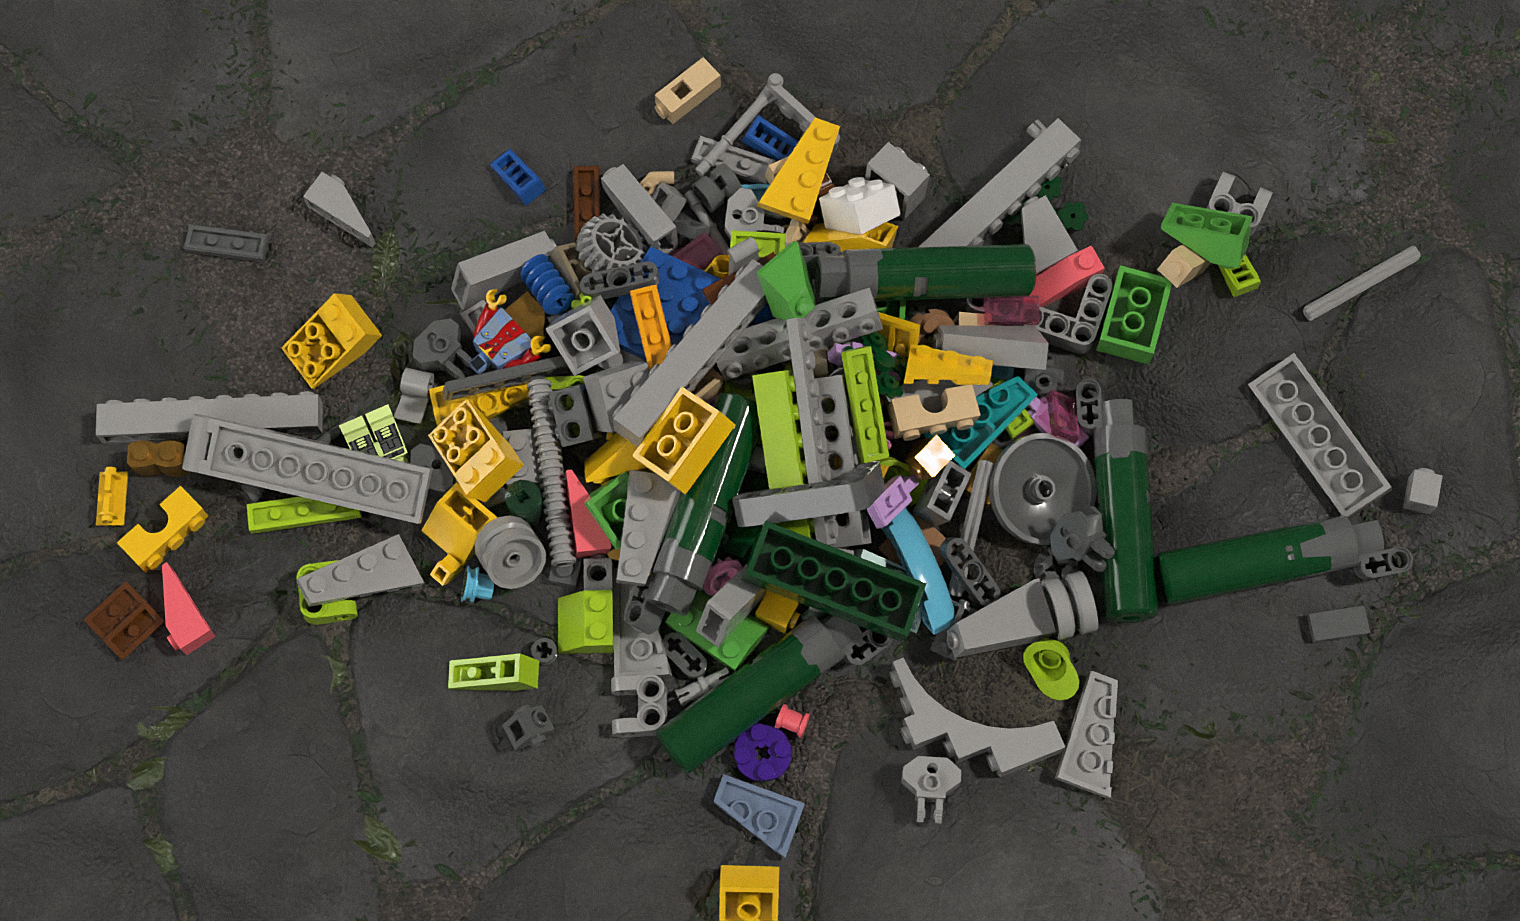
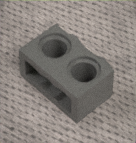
[548,384,602,447]

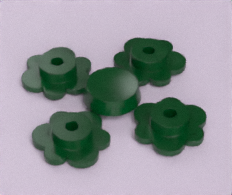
[1005,177,1089,231]
[843,332,917,399]

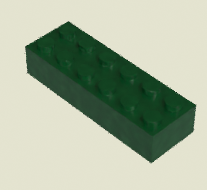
[741,521,927,642]

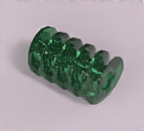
[505,480,545,527]

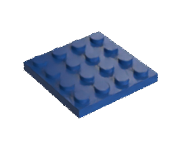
[610,247,721,361]

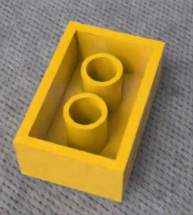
[632,387,735,495]

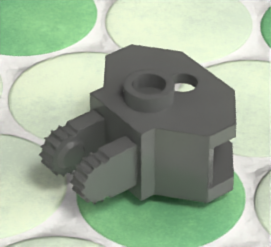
[413,318,473,379]
[411,444,457,499]
[1050,506,1115,572]

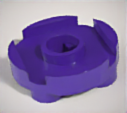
[734,724,791,783]

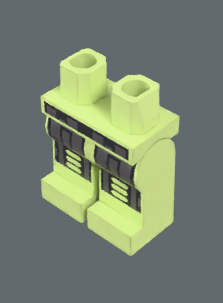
[339,404,411,463]

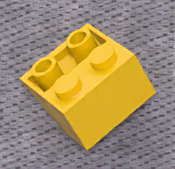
[422,482,497,567]

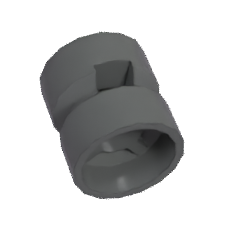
[692,163,742,213]

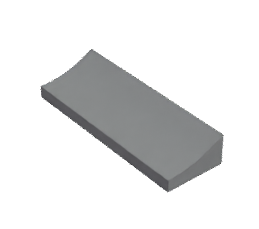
[1248,353,1392,518]

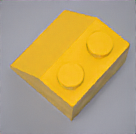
[719,865,779,921]

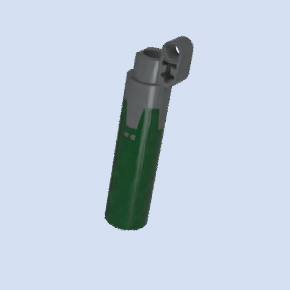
[1155,515,1413,605]

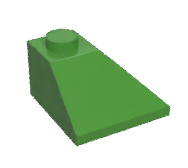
[756,241,815,321]

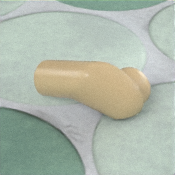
[640,171,674,196]

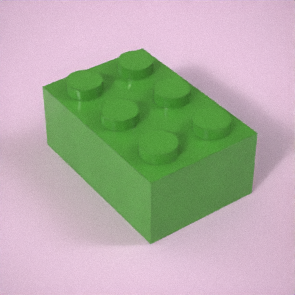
[1096,265,1172,365]

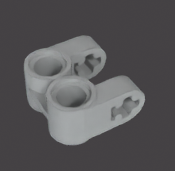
[1207,171,1273,236]
[611,674,669,737]

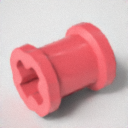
[774,704,810,738]

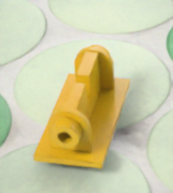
[96,467,128,526]

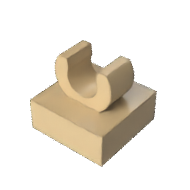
[783,219,810,244]

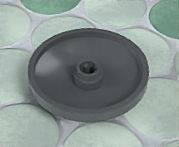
[989,433,1096,545]

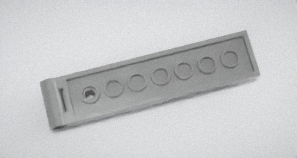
[182,414,433,524]

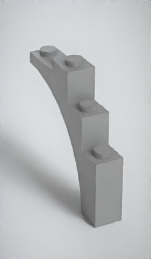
[889,658,1065,777]

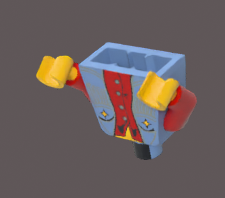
[469,289,551,375]

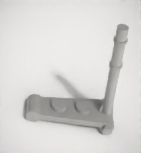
[695,73,840,176]
[684,190,759,275]

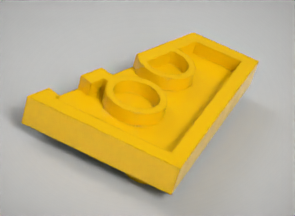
[903,344,993,385]

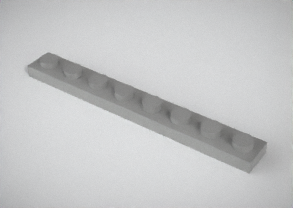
[786,318,839,545]

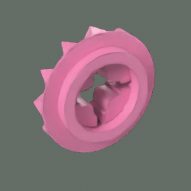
[703,556,743,596]

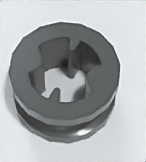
[531,638,558,666]

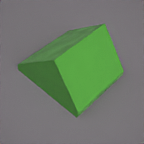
[584,471,629,550]

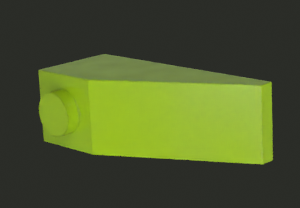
[448,654,539,691]

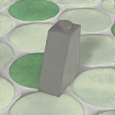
[1021,195,1078,276]

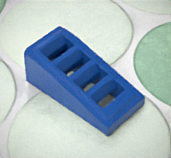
[741,115,799,161]
[490,149,545,205]

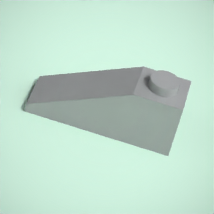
[303,172,376,248]

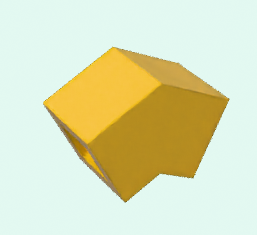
[430,554,463,586]

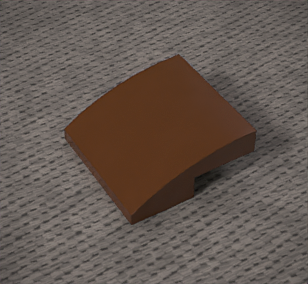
[84,581,165,660]

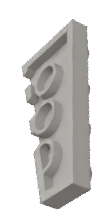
[616,470,681,586]
[296,534,424,606]
[613,568,672,677]
[1055,670,1118,799]

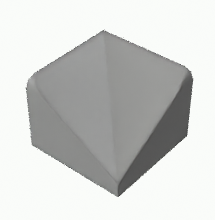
[651,182,688,221]

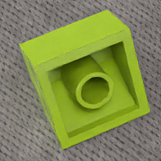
[558,590,614,654]

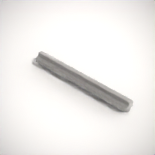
[1303,246,1421,321]
[948,460,994,597]

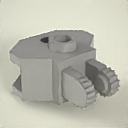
[725,188,786,241]
[901,756,961,823]

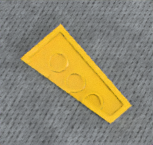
[757,118,840,224]
[429,382,531,426]

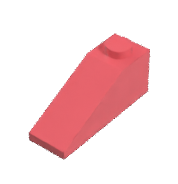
[1020,245,1104,307]
[564,470,613,558]
[162,562,216,655]

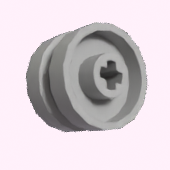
[475,515,546,589]
[1041,571,1098,641]

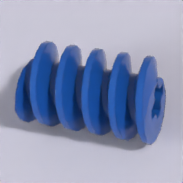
[520,254,575,315]

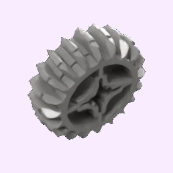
[576,214,649,284]

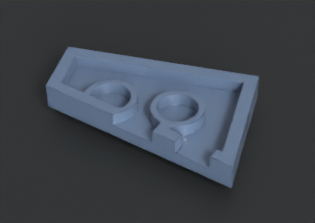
[713,774,805,859]

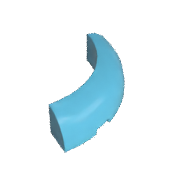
[881,507,956,634]

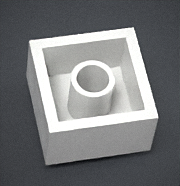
[819,177,900,235]

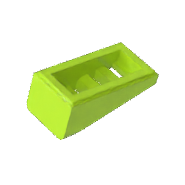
[1218,254,1261,298]

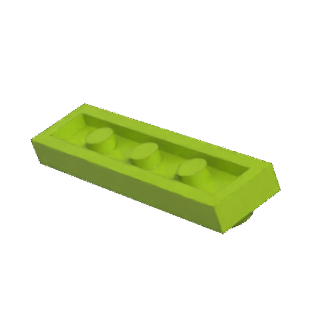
[841,346,889,463]
[247,496,362,534]

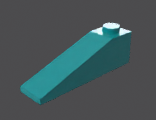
[923,376,1038,470]

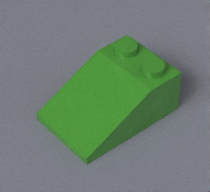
[1161,203,1253,269]

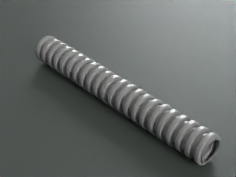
[527,379,576,567]

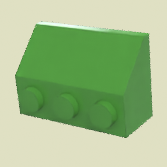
[665,589,769,672]

